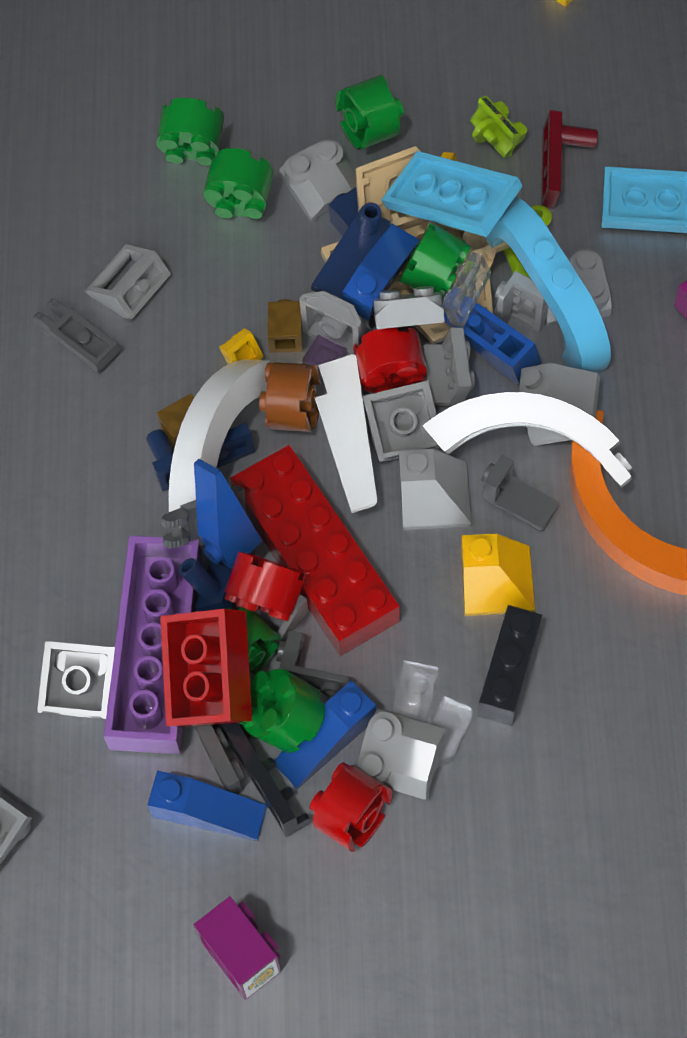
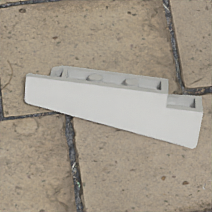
[315,354,377,513]

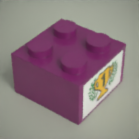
[193,896,281,1000]

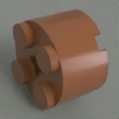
[259,362,321,432]

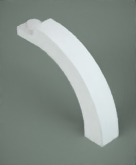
[169,359,270,546]
[423,392,632,488]

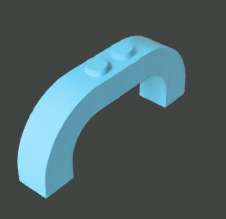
[485,197,611,373]

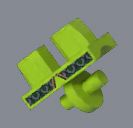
[470,96,527,158]

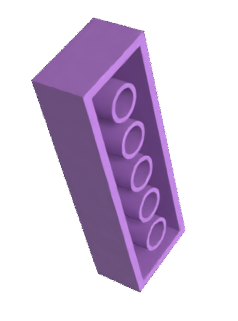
[103,535,203,754]

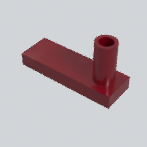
[541,110,598,209]

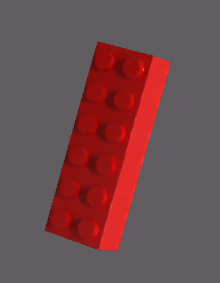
[230,445,400,657]

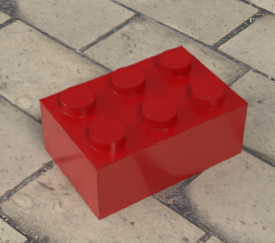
[160,609,252,727]

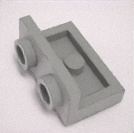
[494,271,548,332]
[422,327,475,406]

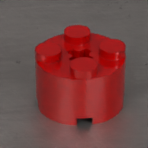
[353,327,427,393]
[224,551,306,622]
[309,762,393,852]

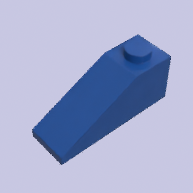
[341,223,420,321]
[444,292,542,386]
[194,459,262,569]
[274,680,376,790]
[147,770,267,842]

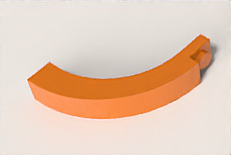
[569,410,687,596]

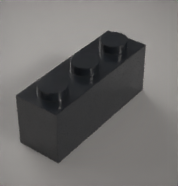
[477,605,543,726]

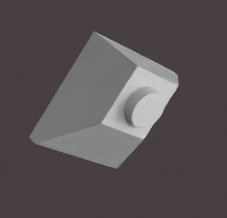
[519,363,600,446]
[399,449,472,530]

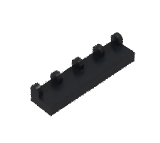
[217,723,311,837]

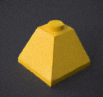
[460,533,535,616]

